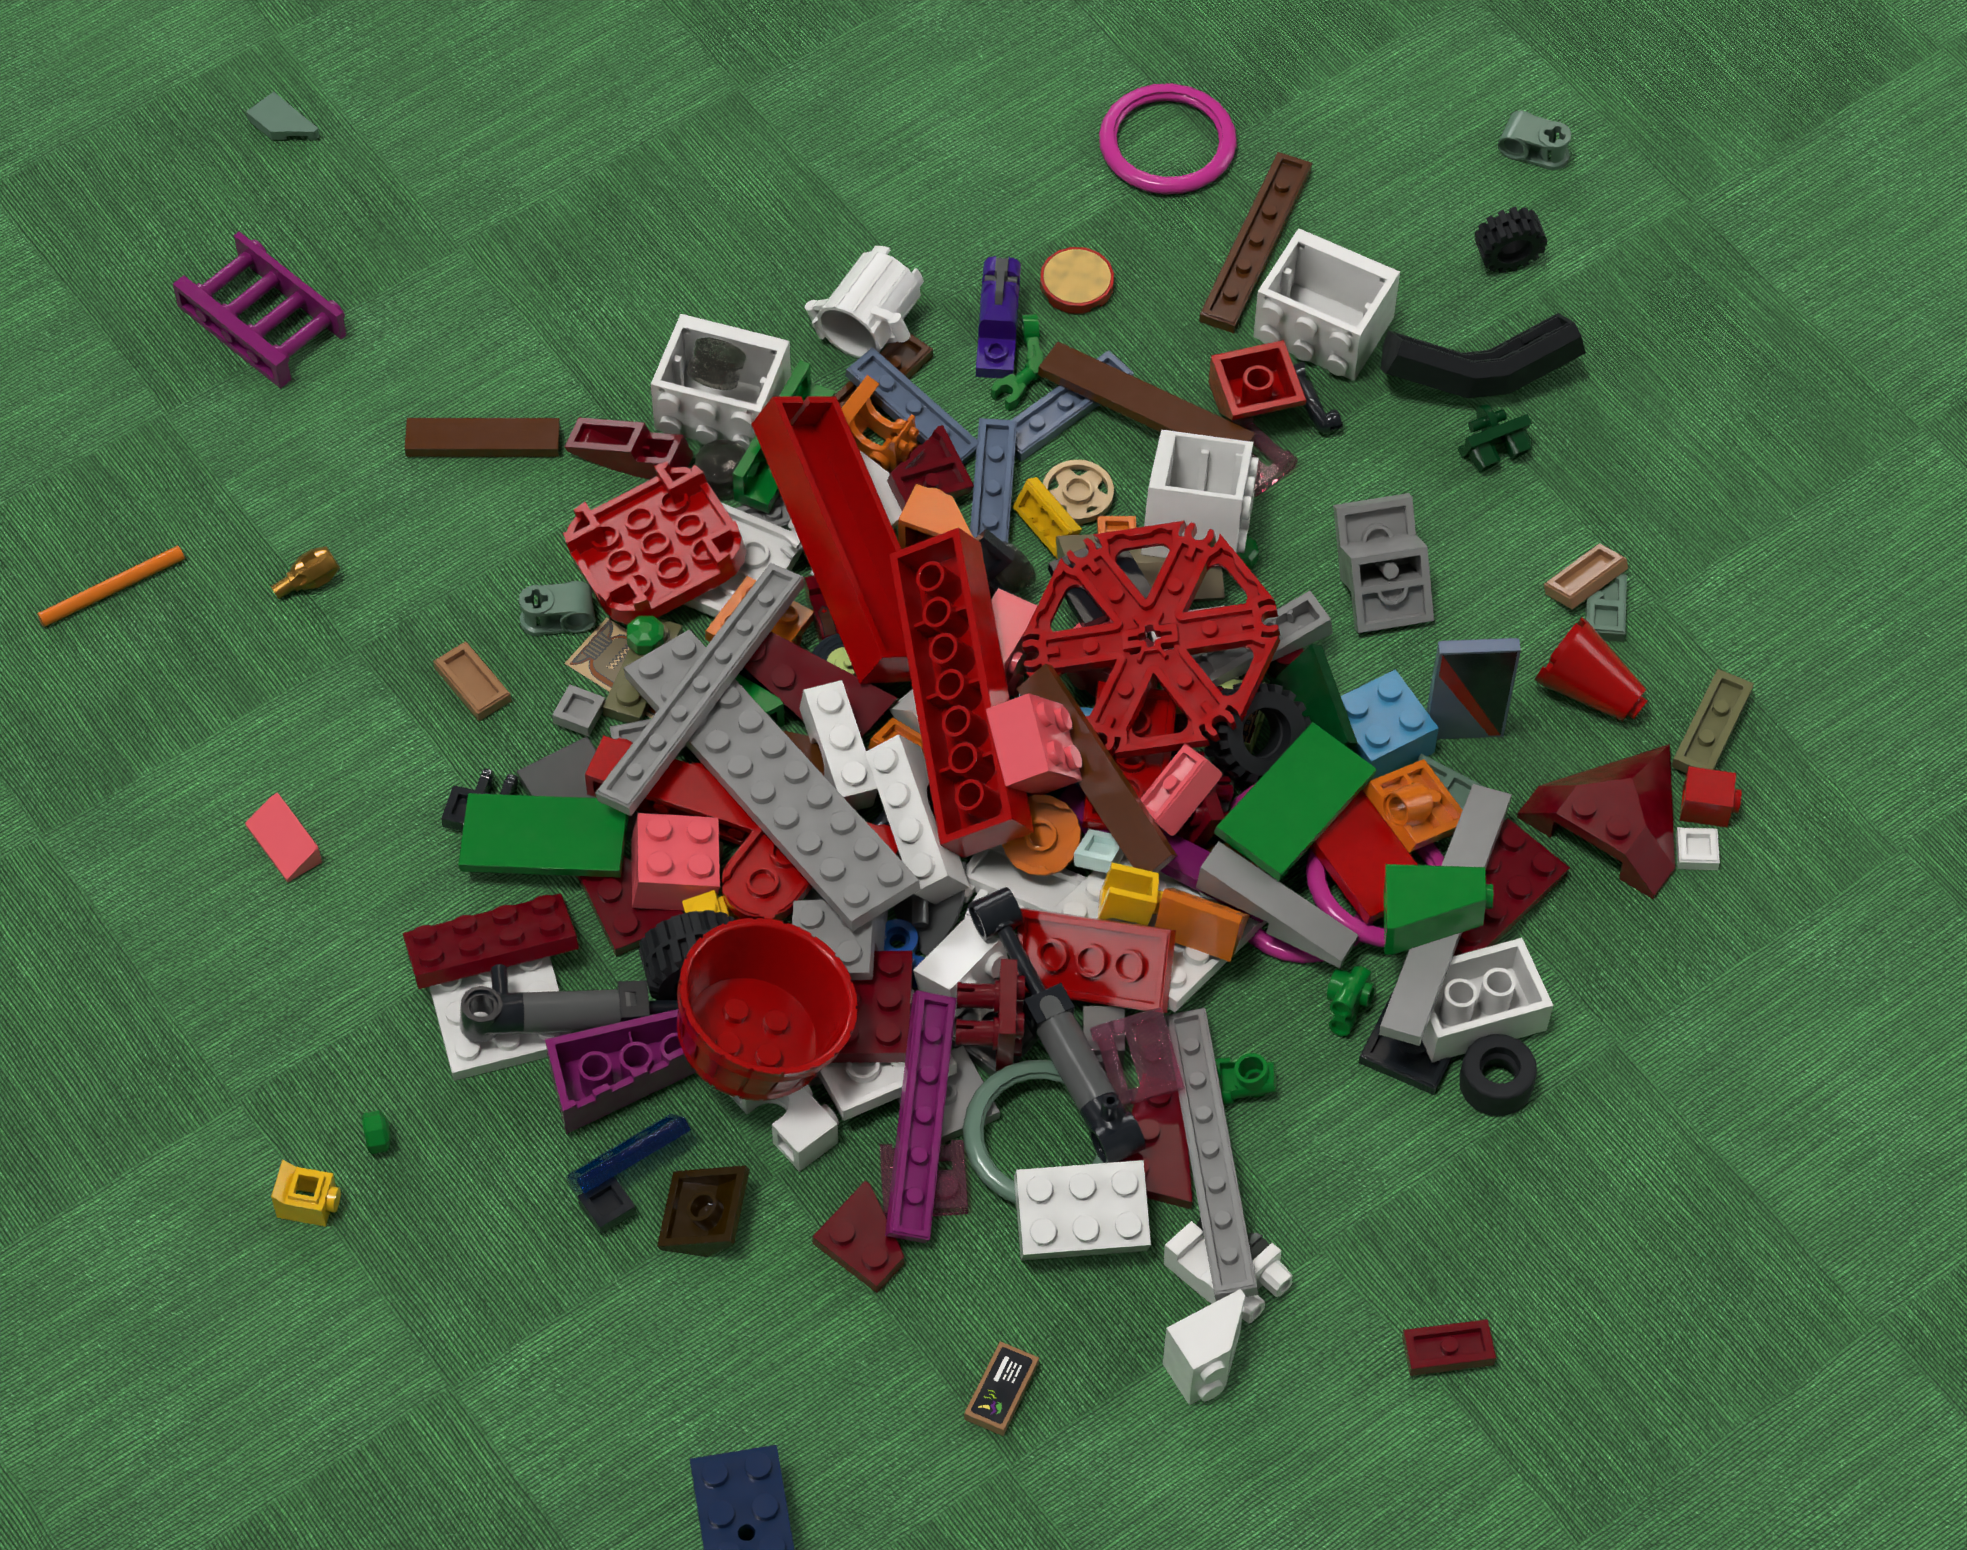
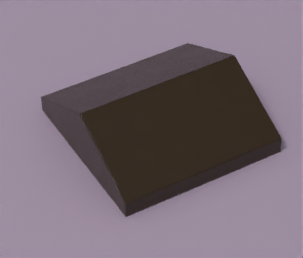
[657,1165,750,1257]

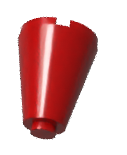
[1534,617,1648,721]

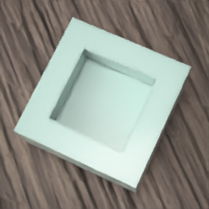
[1074,829,1124,873]

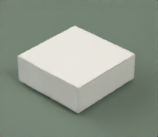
[1675,827,1720,870]

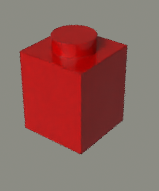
[1679,766,1742,828]

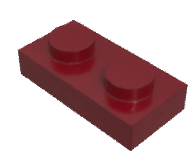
[1402,1319,1496,1376]

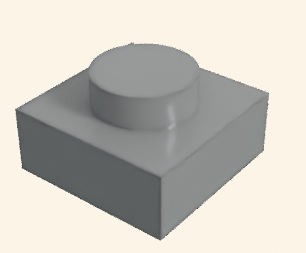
[552,684,606,736]

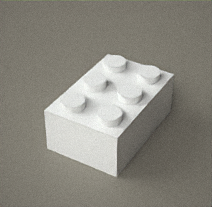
[1422,938,1553,1063]
[1014,1160,1151,1260]

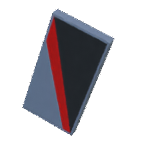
[1426,638,1521,739]

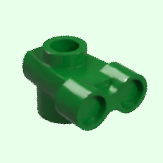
[1327,966,1376,1036]
[1215,1053,1277,1105]

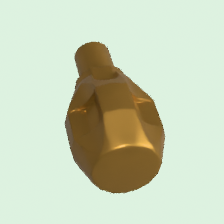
[271,546,340,599]

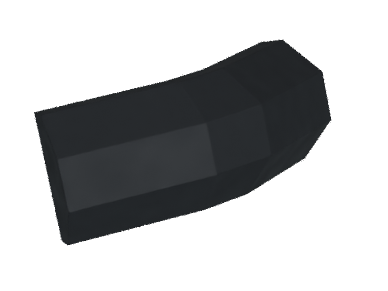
[1380,313,1586,398]

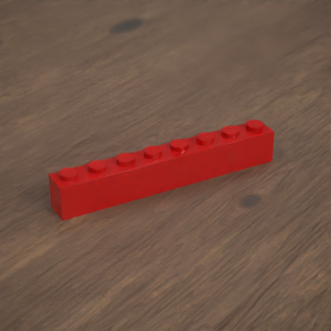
[585,735,902,861]

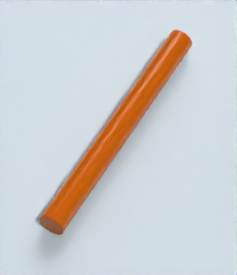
[37,545,185,627]

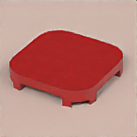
[563,461,747,624]

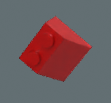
[1209,340,1306,420]

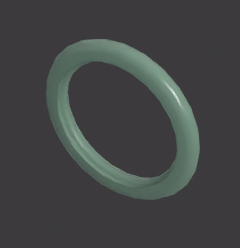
[963,1060,1102,1204]

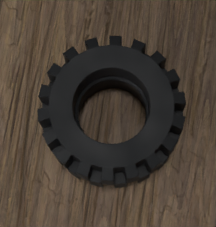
[1201,683,1311,783]
[639,910,736,1000]

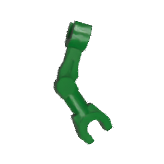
[991,314,1043,411]

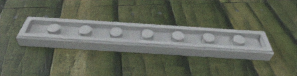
[595,563,805,816]
[1379,784,1512,1046]
[1165,1008,1259,1301]

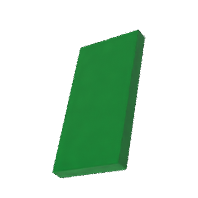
[1214,722,1377,881]
[458,793,629,878]

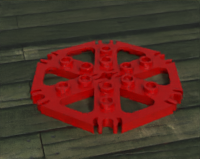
[1022,521,1280,759]

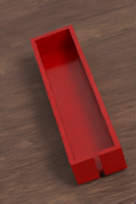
[751,396,911,684]

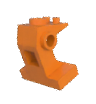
[841,375,919,473]

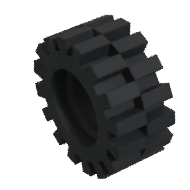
[1474,207,1547,273]

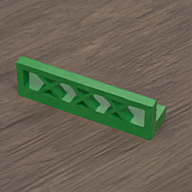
[733,360,835,514]

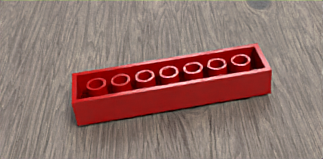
[889,527,1034,858]

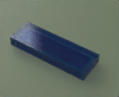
[566,1114,691,1194]

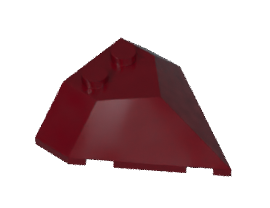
[1517,744,1675,899]

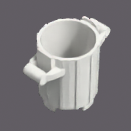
[805,246,924,359]

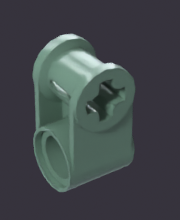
[1497,111,1571,170]
[519,581,596,636]

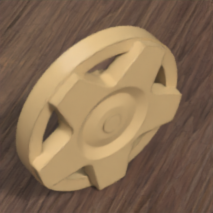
[1043,460,1114,526]

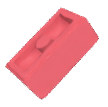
[1140,744,1222,836]
[245,793,322,883]

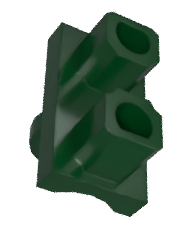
[1457,404,1532,472]

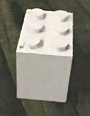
[1253,228,1400,381]
[651,314,791,454]
[1141,429,1259,558]

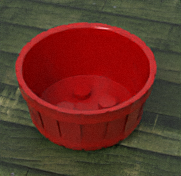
[676,918,858,1101]

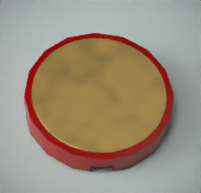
[1040,247,1114,314]

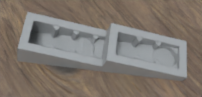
[1191,591,1333,686]
[1196,841,1358,968]

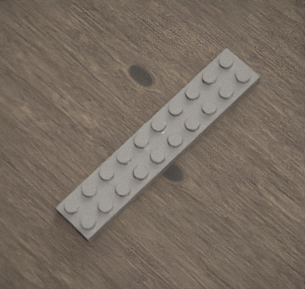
[624,629,920,931]

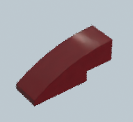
[564,417,694,479]

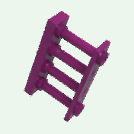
[173,232,346,389]

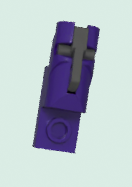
[976,256,1021,379]

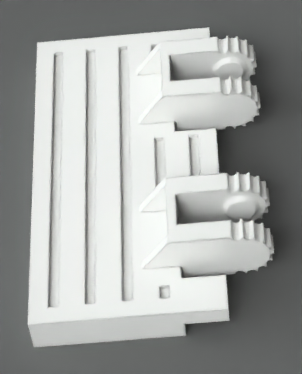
[964,849,1087,920]

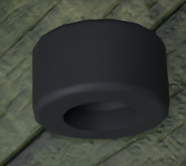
[1460,1034,1537,1116]

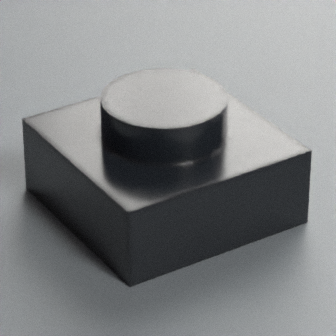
[577,1175,637,1235]

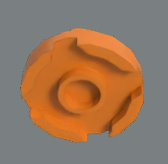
[1002,795,1082,876]

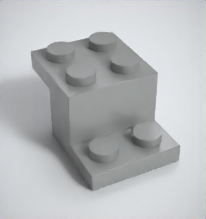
[1333,493,1434,633]
[792,887,888,980]

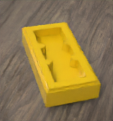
[1012,477,1082,559]

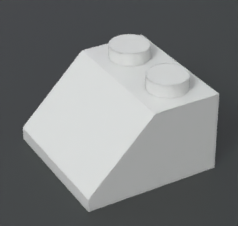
[1163,1289,1245,1405]

